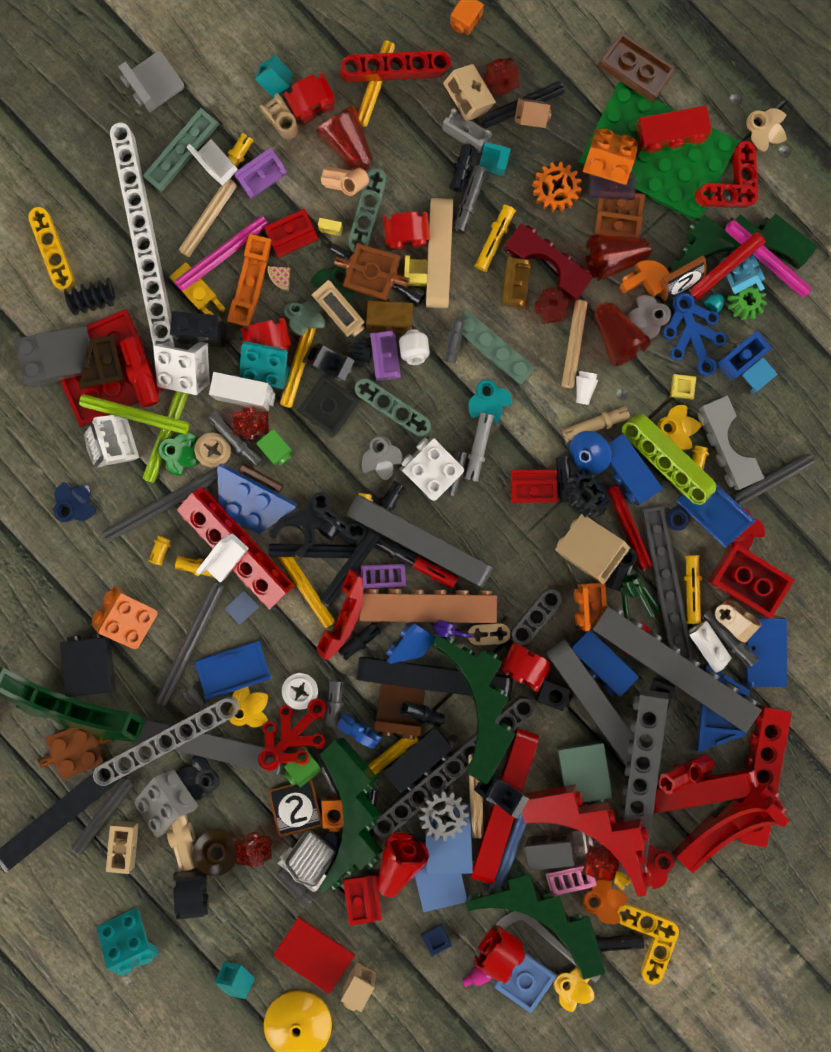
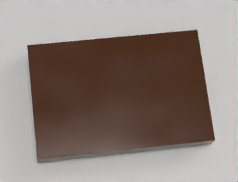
[597,32,677,103]

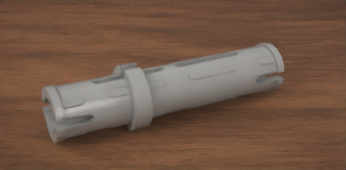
[464,413,494,482]

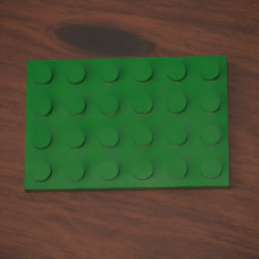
[578,82,739,221]

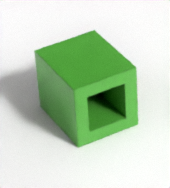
[256,429,293,465]
[284,749,322,788]

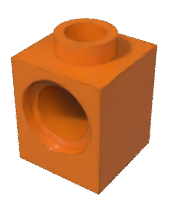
[450,0,484,36]
[321,796,344,832]

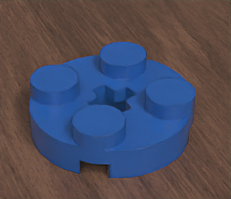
[336,713,382,749]

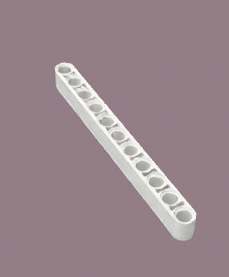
[110,123,178,348]

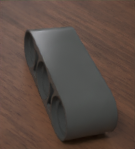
[510,589,562,645]

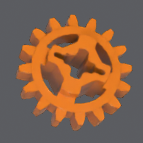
[532,162,582,213]

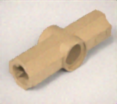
[167,815,197,872]

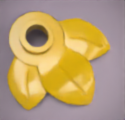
[657,405,702,450]
[228,687,268,728]
[553,967,594,1012]

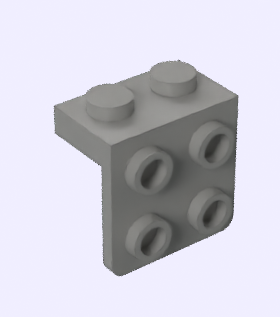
[118,51,184,113]
[135,770,198,837]

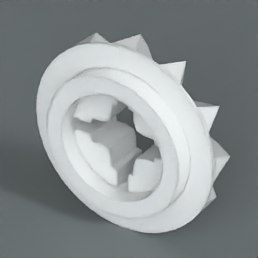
[282,673,318,709]

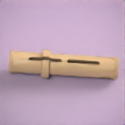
[562,406,630,443]

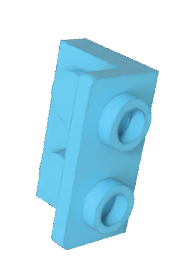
[720,254,765,294]

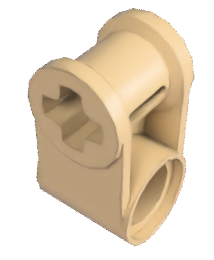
[259,93,298,140]
[715,600,761,642]

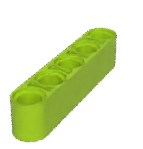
[622,413,716,505]

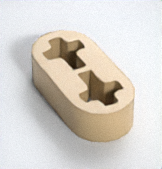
[467,623,510,645]

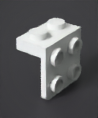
[399,437,464,501]

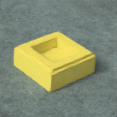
[318,218,343,236]
[670,374,696,400]

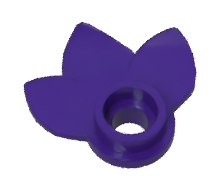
[430,620,474,638]

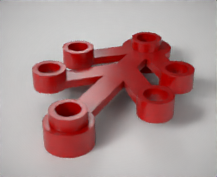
[258,698,327,771]

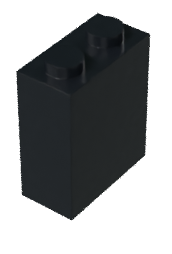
[170,311,226,347]
[60,633,116,697]

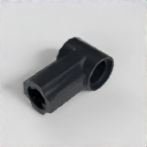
[606,548,637,591]

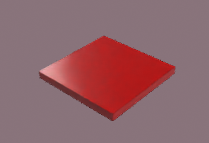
[60,309,163,427]

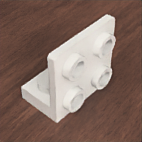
[154,341,210,395]

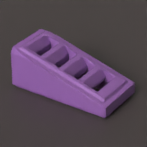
[357,564,406,589]

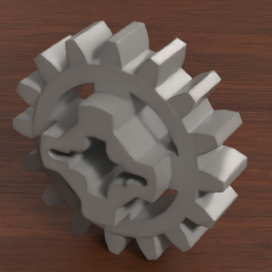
[418,789,469,842]

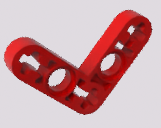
[695,141,758,208]

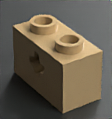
[443,64,496,121]
[106,820,139,874]
[341,962,376,1012]

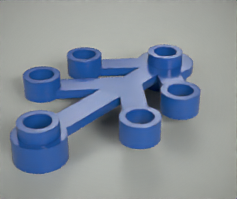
[662,293,727,377]

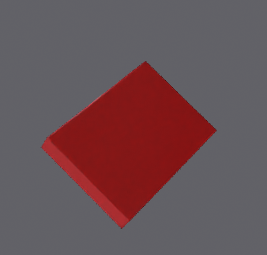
[273,916,355,994]

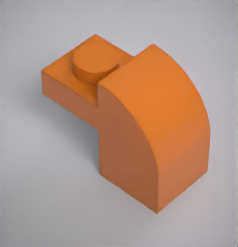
[619,260,670,298]

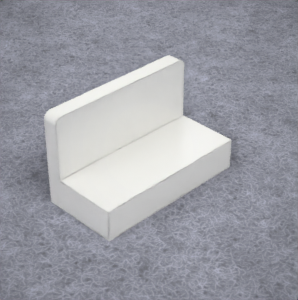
[186,139,238,186]
[196,533,249,582]

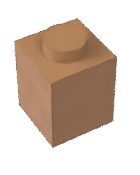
[514,98,551,128]

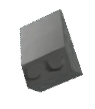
[13,326,90,388]

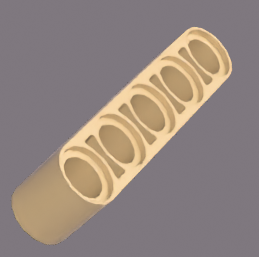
[426,198,453,308]

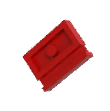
[264,209,319,259]
[511,470,557,503]
[343,873,382,926]

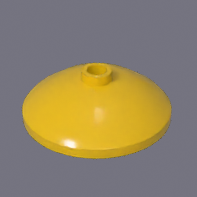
[264,990,332,1052]

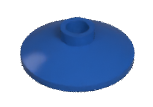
[569,431,612,474]

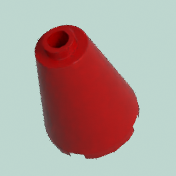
[377,832,429,897]

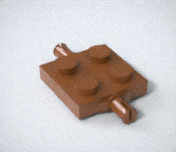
[334,243,410,301]
[38,728,114,780]

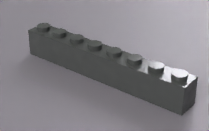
[590,605,762,733]

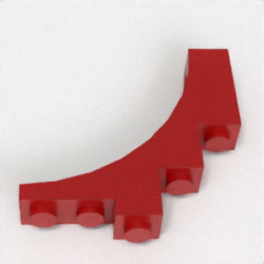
[522,784,651,897]
[672,784,790,874]

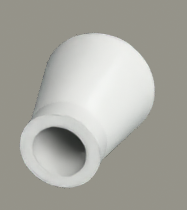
[576,371,598,405]

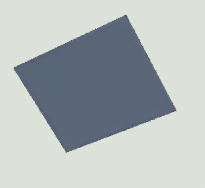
[225,591,259,625]

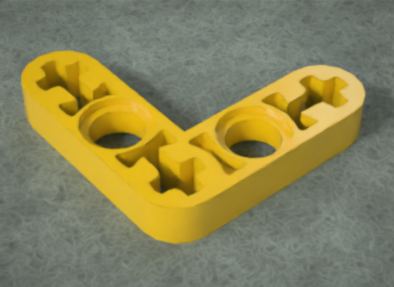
[616,903,679,985]

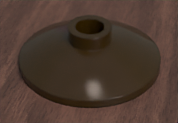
[193,829,239,876]

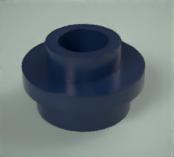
[666,508,689,531]

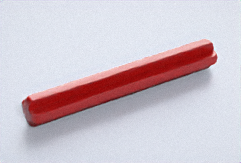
[689,232,765,300]
[607,485,652,570]

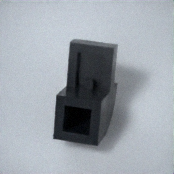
[302,342,354,381]
[474,774,529,819]

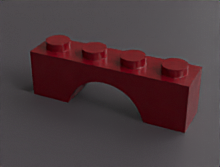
[503,223,593,303]

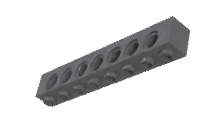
[614,689,669,873]

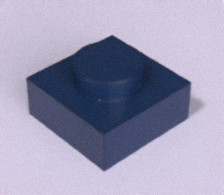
[421,923,452,956]

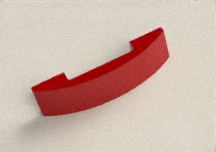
[316,569,363,660]

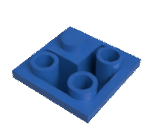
[386,622,436,664]

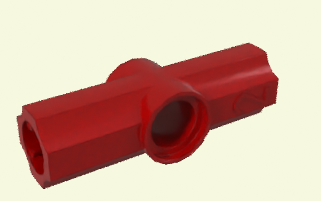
[120,336,160,408]
[658,754,715,794]

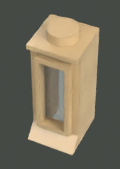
[312,280,365,337]

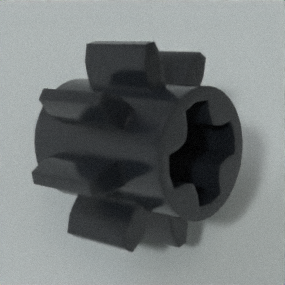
[347,338,372,367]

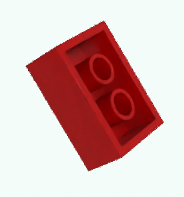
[707,543,795,619]

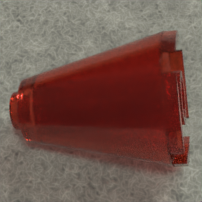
[316,105,373,171]
[586,235,652,281]
[594,302,652,367]

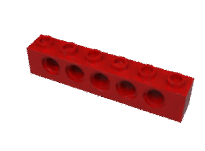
[177,487,296,610]
[736,705,792,848]

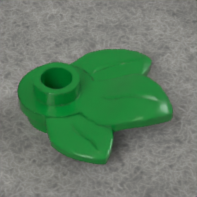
[158,433,200,476]

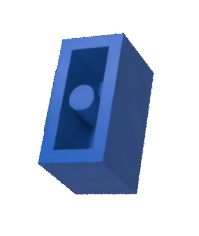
[716,331,772,381]

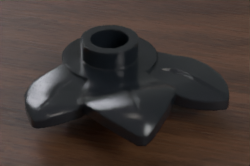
[177,755,220,800]

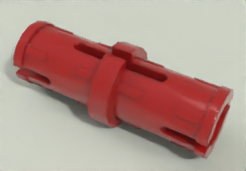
[412,556,459,589]

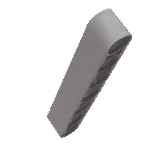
[93,696,240,786]

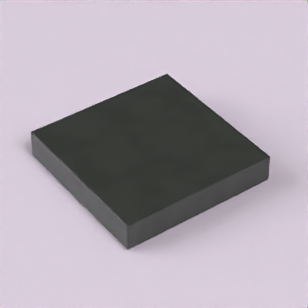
[297,374,360,437]

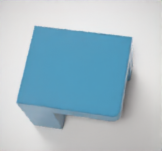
[742,357,778,394]

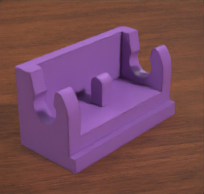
[234,147,287,200]
[370,331,401,381]

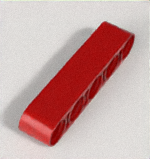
[339,50,451,82]
[653,768,759,813]

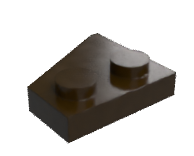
[79,335,124,390]

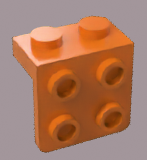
[583,128,638,185]
[574,583,607,631]
[91,586,158,649]

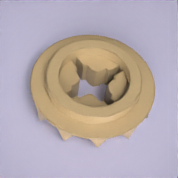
[194,433,231,469]

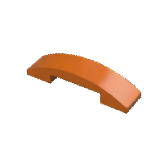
[227,234,272,327]

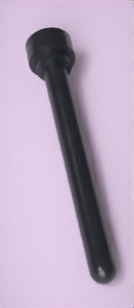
[329,243,426,307]

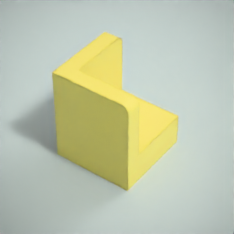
[404,255,428,288]

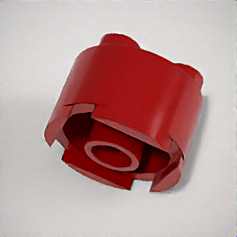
[284,73,336,124]
[383,212,430,251]
[241,318,291,352]
[498,642,553,692]
[473,925,526,983]

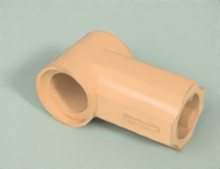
[321,167,369,196]

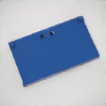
[676,484,755,549]
[746,618,787,687]
[195,640,271,700]

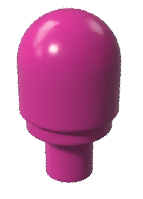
[462,967,492,987]

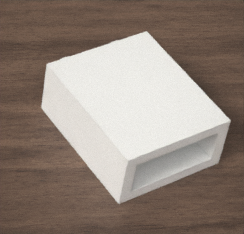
[209,372,275,411]

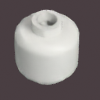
[399,329,430,365]

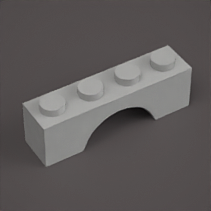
[698,395,764,491]

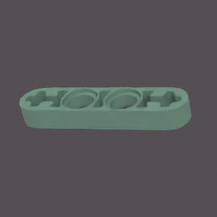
[348,169,386,254]
[355,379,431,437]

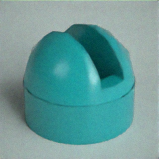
[704,293,725,313]

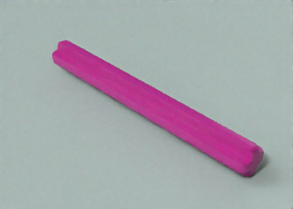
[175,216,268,291]
[725,220,811,297]

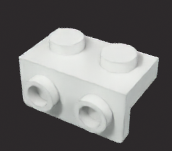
[689,620,732,673]

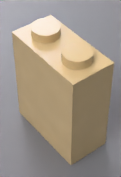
[555,514,630,585]

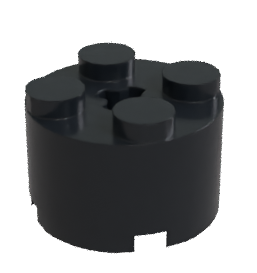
[173,870,209,920]

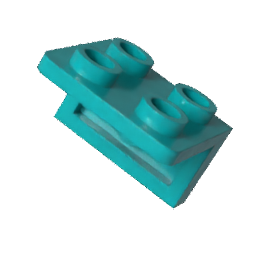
[239,341,290,389]
[97,908,159,975]

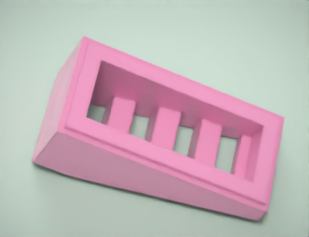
[545,860,597,895]

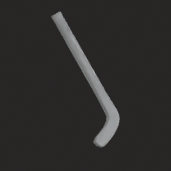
[496,911,600,982]

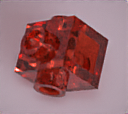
[484,57,521,95]
[535,288,568,325]
[232,407,269,439]
[234,832,272,867]
[582,844,619,882]

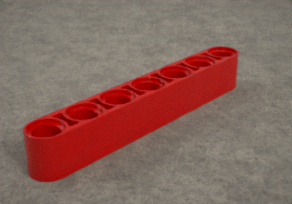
[470,728,539,885]

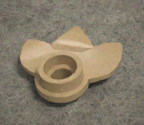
[746,108,787,152]

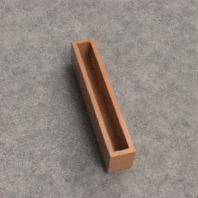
[360,589,497,623]

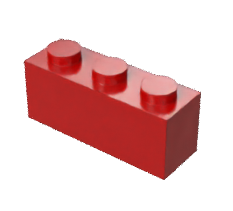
[636,105,712,153]

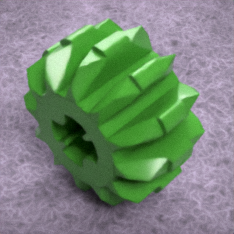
[727,285,767,321]

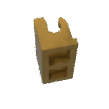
[501,257,531,309]
[366,301,413,334]

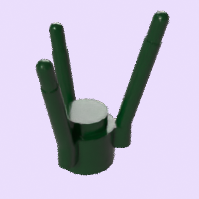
[619,574,660,620]

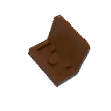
[374,684,425,739]

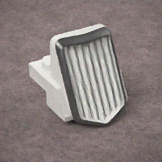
[84,415,140,467]
[277,830,337,892]

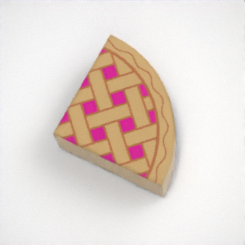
[268,266,291,292]

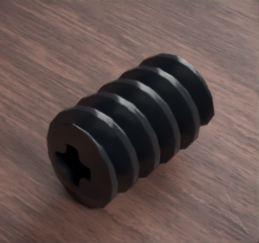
[64,277,116,316]

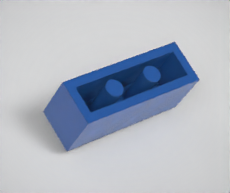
[608,434,663,505]
[570,630,639,697]

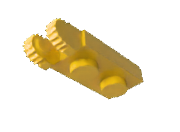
[169,262,227,315]

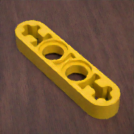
[28,207,75,292]

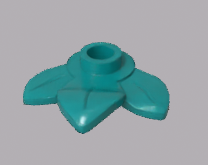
[468,379,513,423]

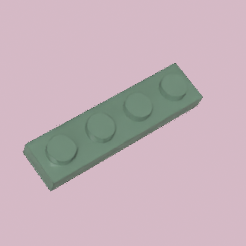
[143,108,219,193]
[460,310,535,386]

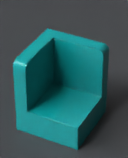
[255,54,293,97]
[479,142,511,177]
[214,962,255,999]

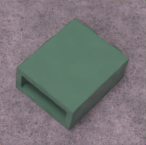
[556,740,612,806]

